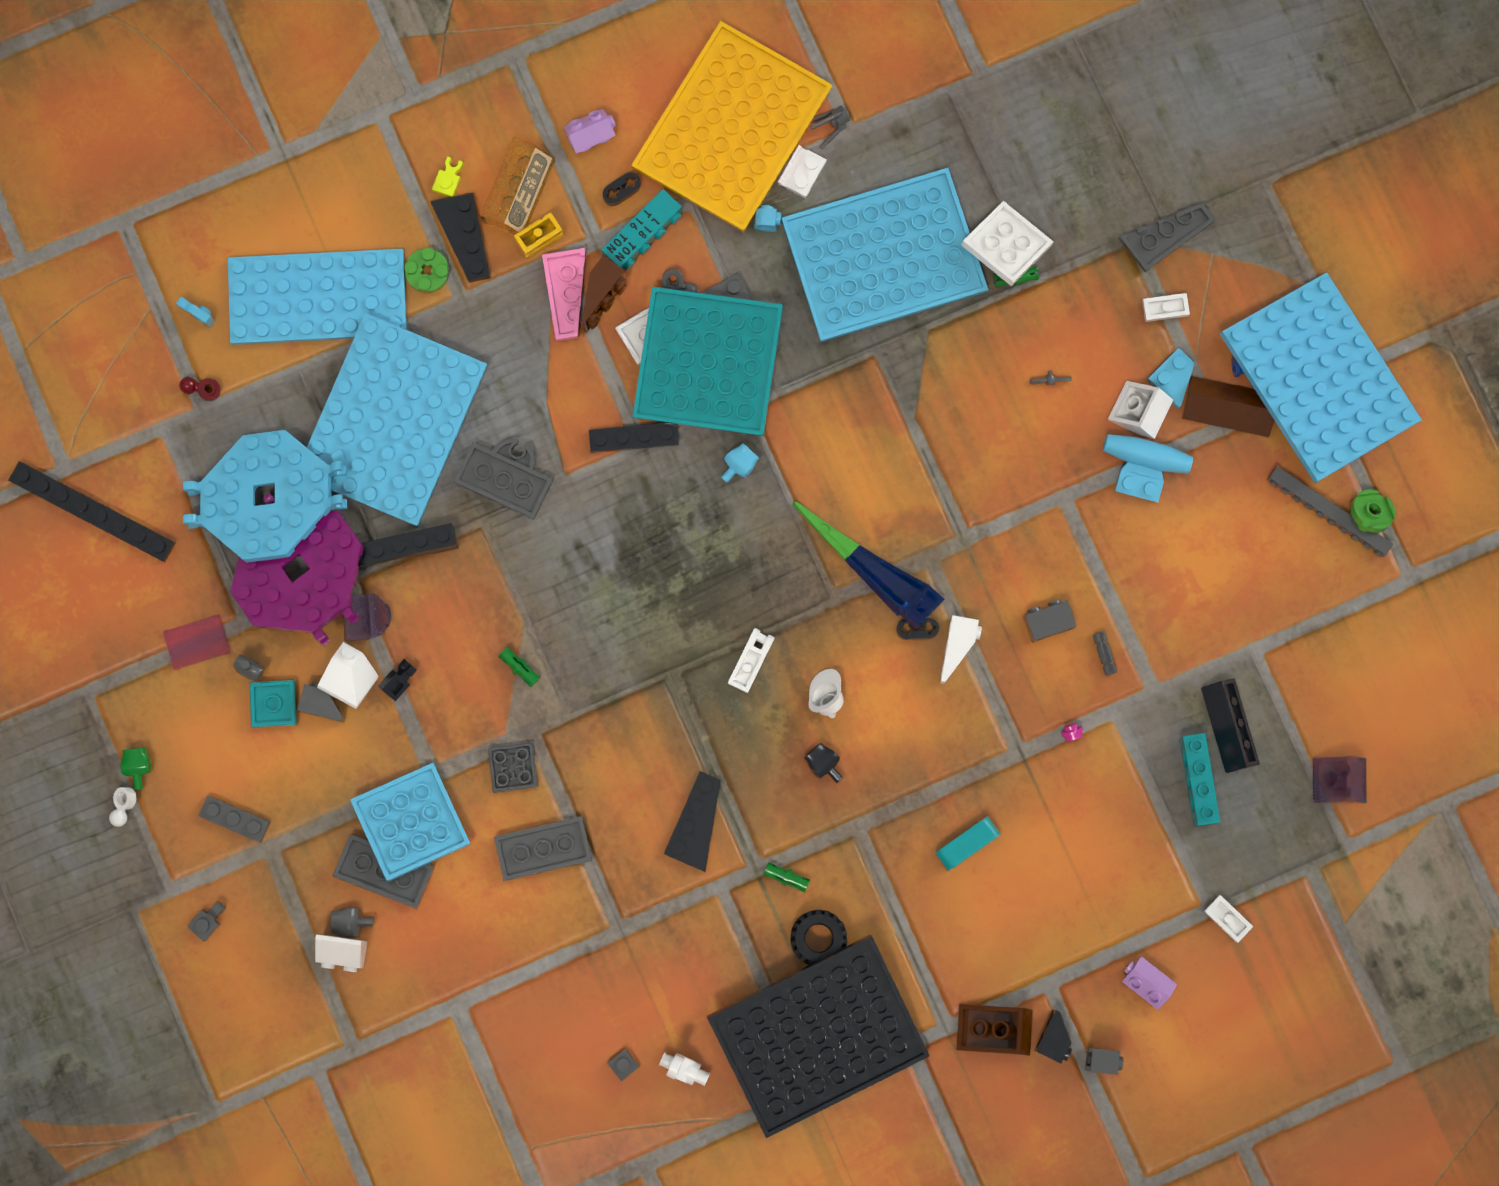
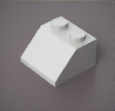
[1108,381,1173,439]
[315,934,368,972]

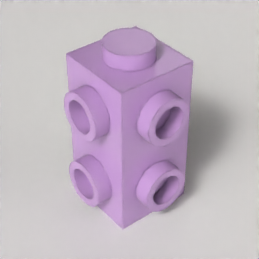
[564,109,616,154]
[1122,956,1177,1010]

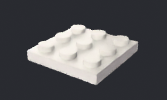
[961,201,1053,286]

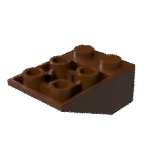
[582,255,627,333]

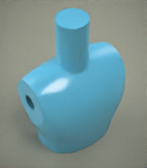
[721,443,759,482]

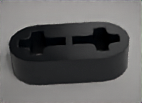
[603,173,641,206]
[896,618,939,640]

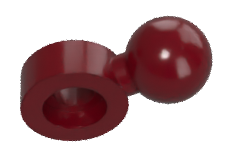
[179,377,221,401]

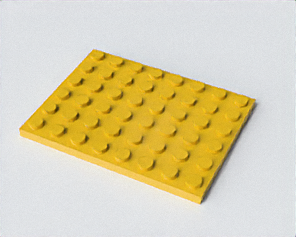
[631,21,833,233]

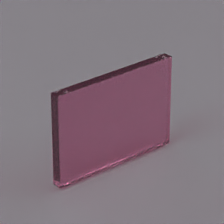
[163,615,230,670]

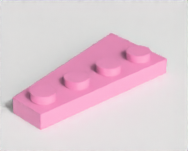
[542,248,586,341]

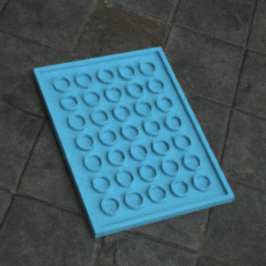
[781,168,988,343]
[1220,273,1422,483]
[307,313,488,527]

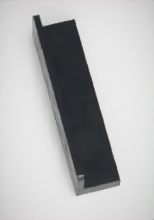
[1201,678,1260,773]

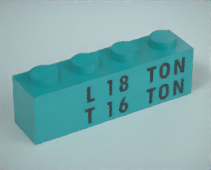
[601,189,682,271]

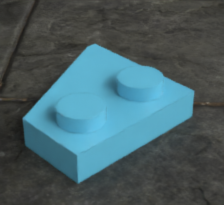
[1147,348,1195,409]

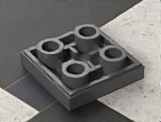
[488,742,538,793]

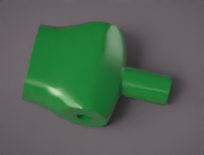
[120,747,152,790]

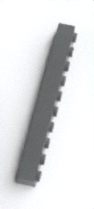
[1267,467,1393,557]

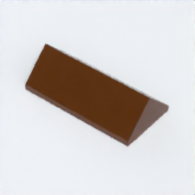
[1182,376,1275,437]

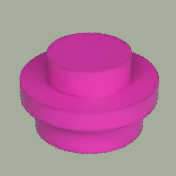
[1061,723,1083,741]

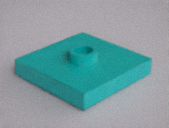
[250,680,297,728]

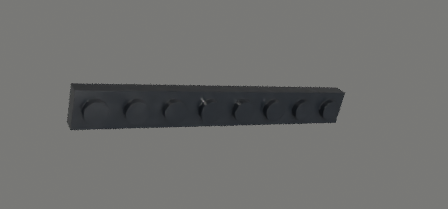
[8,461,176,563]

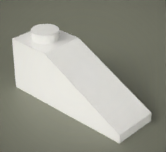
[940,615,982,684]

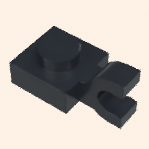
[378,659,417,702]

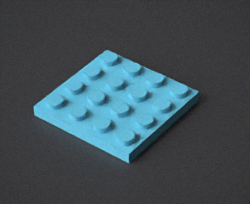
[350,763,470,882]

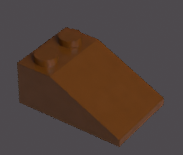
[956,1004,1033,1056]

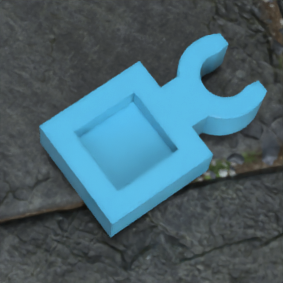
[176,297,215,328]

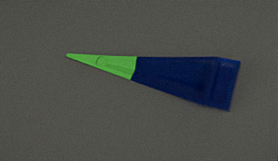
[793,501,945,630]

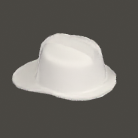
[809,669,844,719]

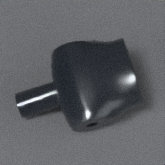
[804,742,843,783]

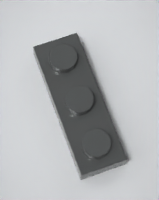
[199,796,270,843]

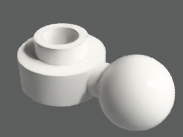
[109,787,136,827]

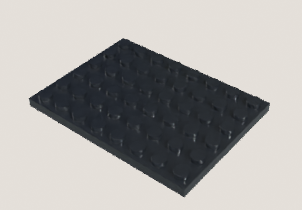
[707,934,930,1138]

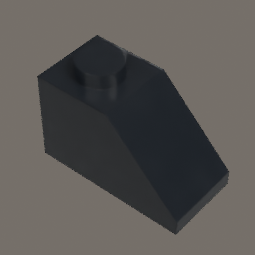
[1034,1010,1072,1064]

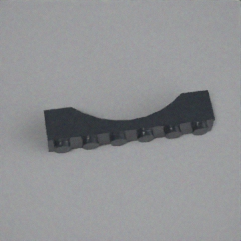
[358,523,459,569]

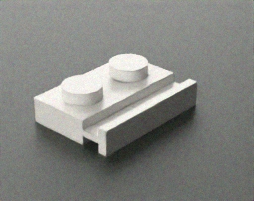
[778,145,827,199]

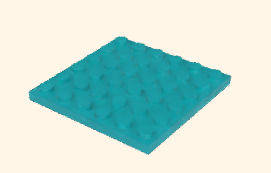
[632,287,783,436]

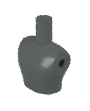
[233,654,265,681]
[331,907,374,936]

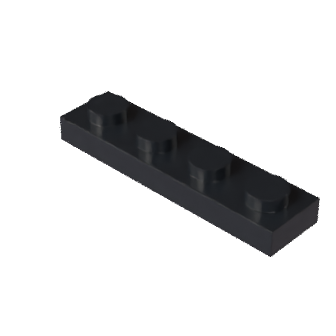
[589,423,679,453]

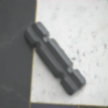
[1093,632,1117,675]

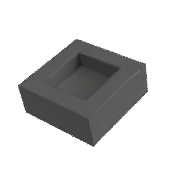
[607,1049,640,1081]

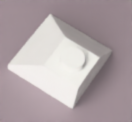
[317,642,379,709]

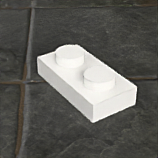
[1142,293,1190,322]
[1203,895,1253,943]

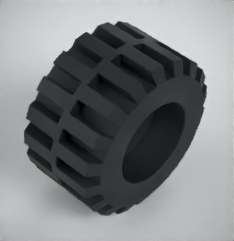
[790,909,847,965]

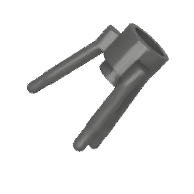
[810,106,850,149]

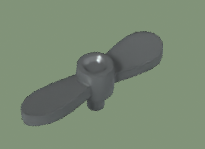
[1030,371,1072,385]

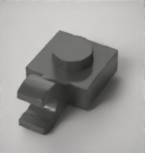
[187,902,226,942]

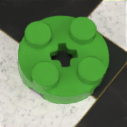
[404,247,449,293]
[1350,489,1396,533]

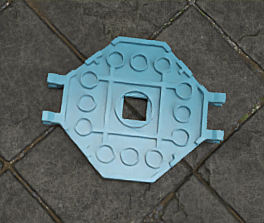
[183,430,347,563]

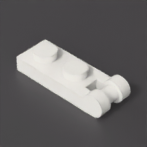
[728,628,775,694]

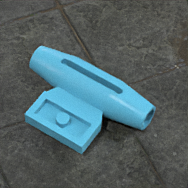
[1103,434,1193,502]

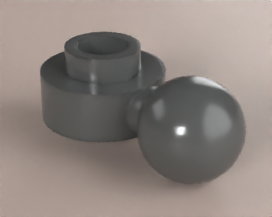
[662,268,699,293]

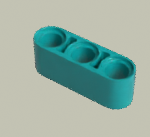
[935,816,1001,871]

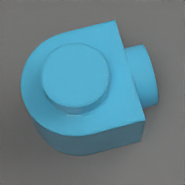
[754,205,782,232]

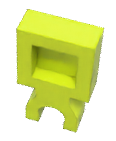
[432,156,464,198]

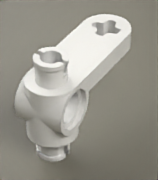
[659,1052,710,1086]

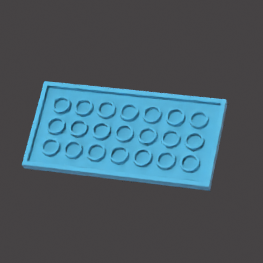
[228,249,407,345]

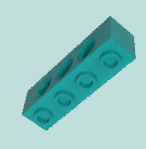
[1179,733,1220,827]

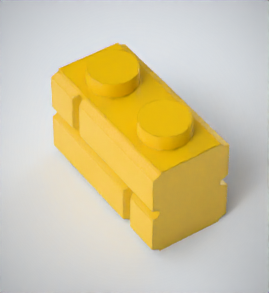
[514,212,564,259]

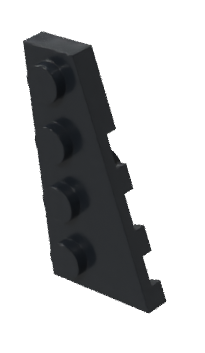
[430,193,490,283]
[664,771,721,872]

